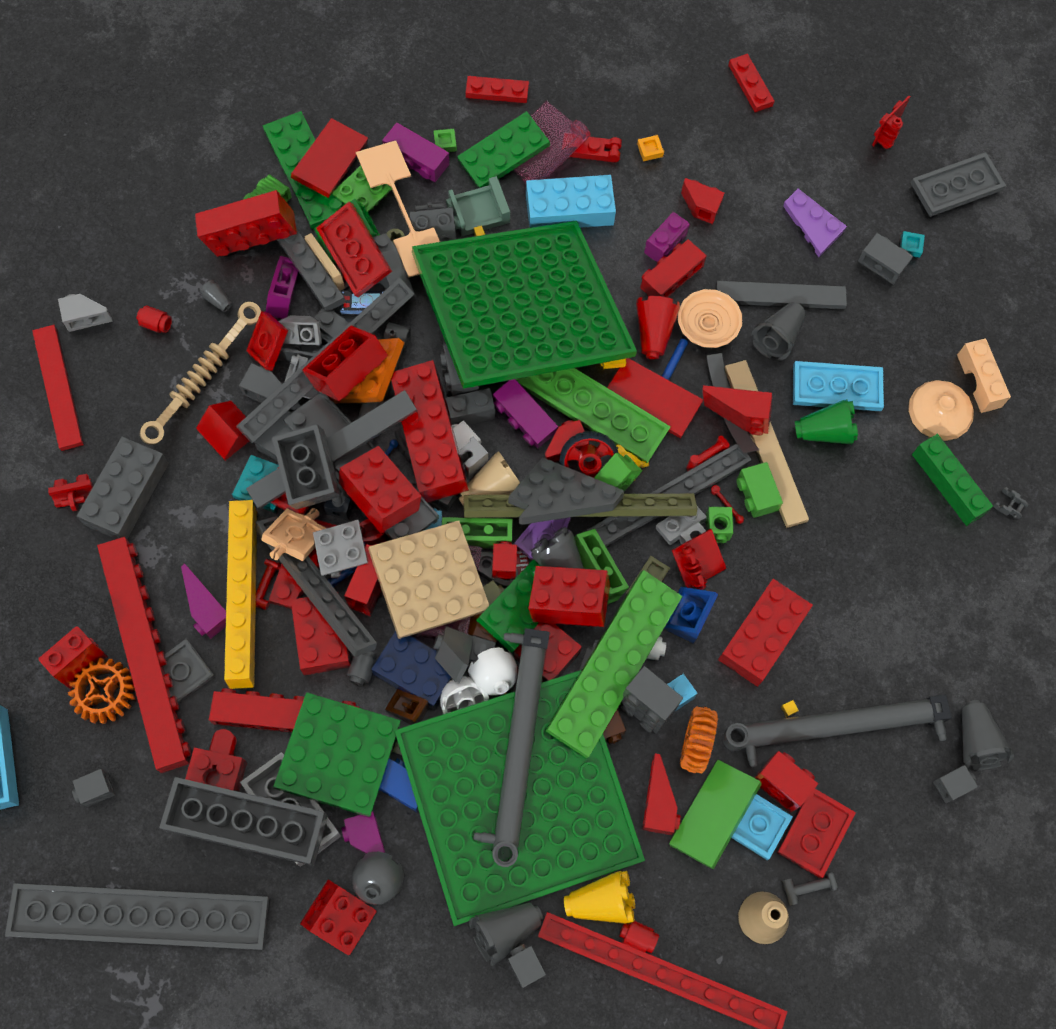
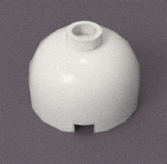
[468,647,518,696]
[440,676,489,714]

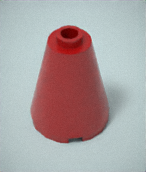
[636,296,680,359]

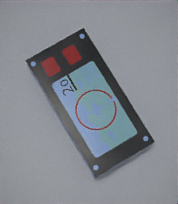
[340,291,384,314]

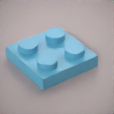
[732,794,793,860]

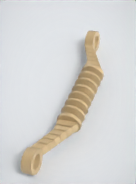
[140,302,261,445]

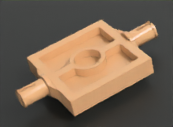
[262,508,327,561]

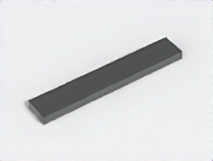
[716,281,847,309]

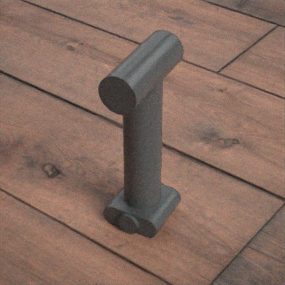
[782,872,838,906]

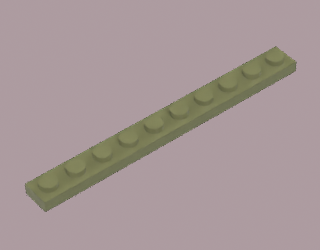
[463,493,698,518]

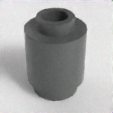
[346,651,377,686]

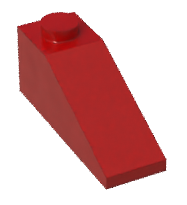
[642,753,681,835]

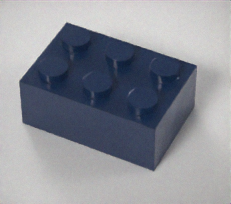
[371,631,452,711]

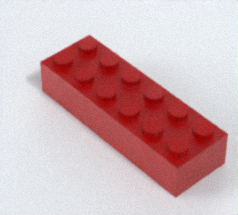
[391,360,469,503]

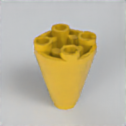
[564,871,635,924]

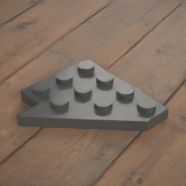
[508,457,624,525]

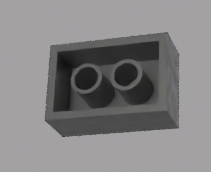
[272,424,341,510]
[620,666,683,734]

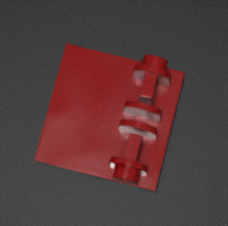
[872,96,911,149]
[672,529,727,590]

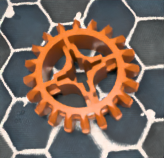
[68,658,135,724]
[680,706,718,774]

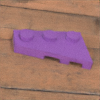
[783,189,847,257]
[514,517,571,561]

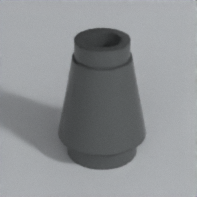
[200,280,233,312]

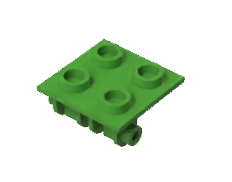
[332,165,392,212]

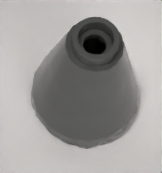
[531,526,584,569]

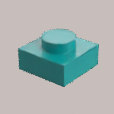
[900,231,925,258]

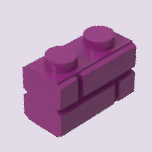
[644,212,690,263]

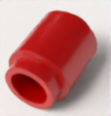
[136,305,172,333]
[619,921,659,954]

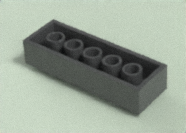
[159,777,328,866]

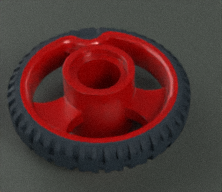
[560,431,618,478]

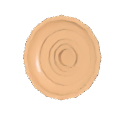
[678,289,742,348]
[908,380,974,441]

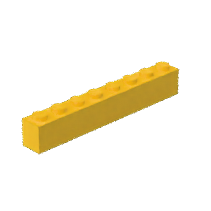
[224,500,257,689]

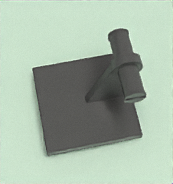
[410,202,456,242]

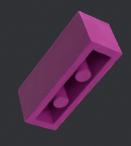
[382,122,449,182]
[493,379,558,449]

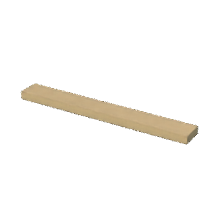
[725,360,809,528]

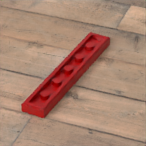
[32,325,84,451]

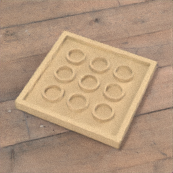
[368,521,489,639]

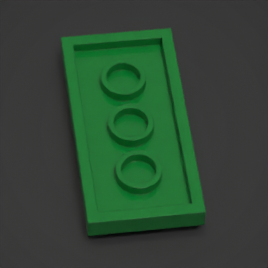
[457,111,550,188]
[476,559,540,653]

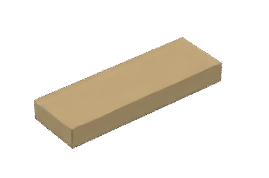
[304,233,345,291]

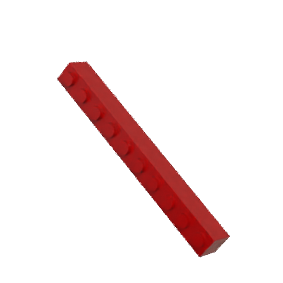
[97,537,192,773]

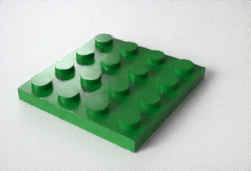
[273,692,401,817]

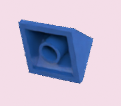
[664,587,718,644]

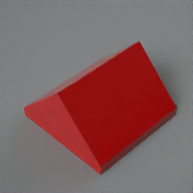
[196,401,250,461]

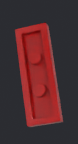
[728,54,774,112]
[466,76,529,103]

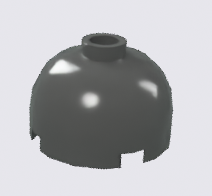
[352,851,404,905]

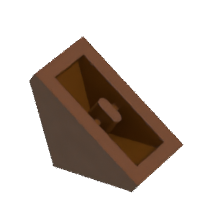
[385,689,429,725]

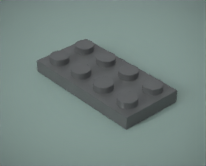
[911,152,1006,217]

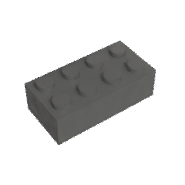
[77,437,169,539]

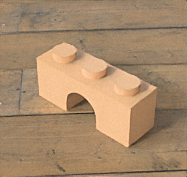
[957,338,1011,413]

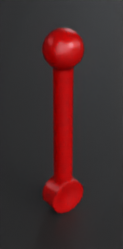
[711,485,744,524]

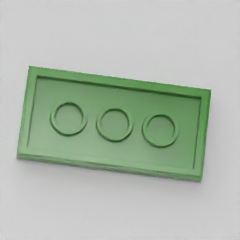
[669,760,762,869]

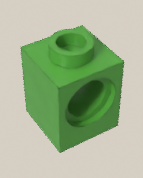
[706,507,733,543]

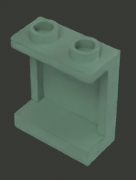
[446,176,510,236]

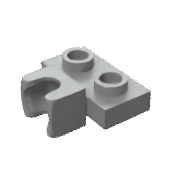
[656,506,707,545]

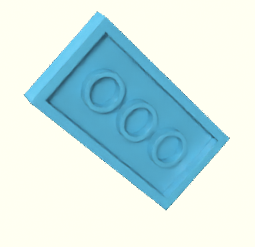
[793,361,884,411]

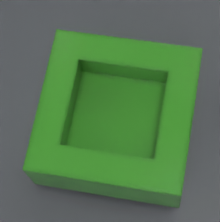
[433,129,457,152]

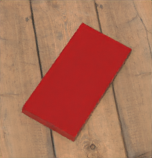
[291,118,368,198]
[316,202,392,298]
[607,358,703,438]

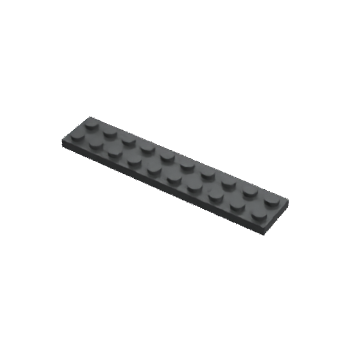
[5,883,269,950]

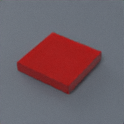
[246,311,288,371]

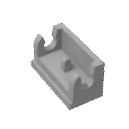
[459,437,488,483]

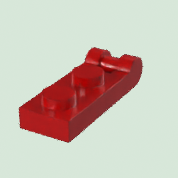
[562,134,622,162]

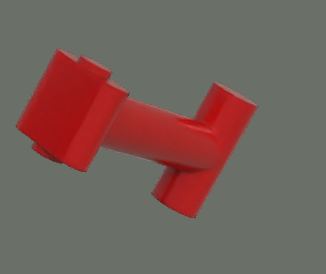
[686,436,730,471]
[256,558,281,610]

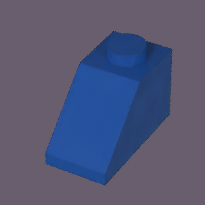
[379,758,418,812]

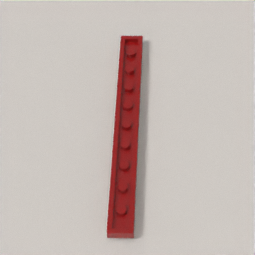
[538,912,788,1029]

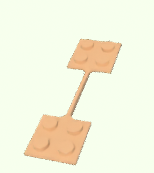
[356,141,440,277]

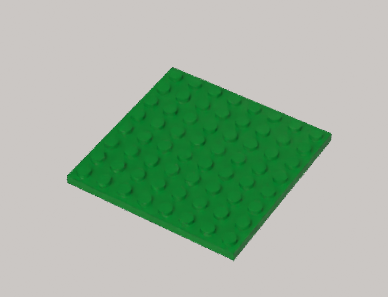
[412,221,637,389]
[394,670,645,926]

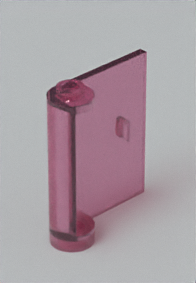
[514,101,591,184]

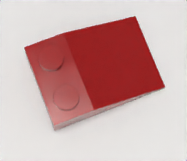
[703,385,772,436]

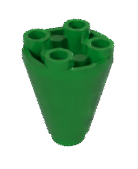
[795,399,858,444]

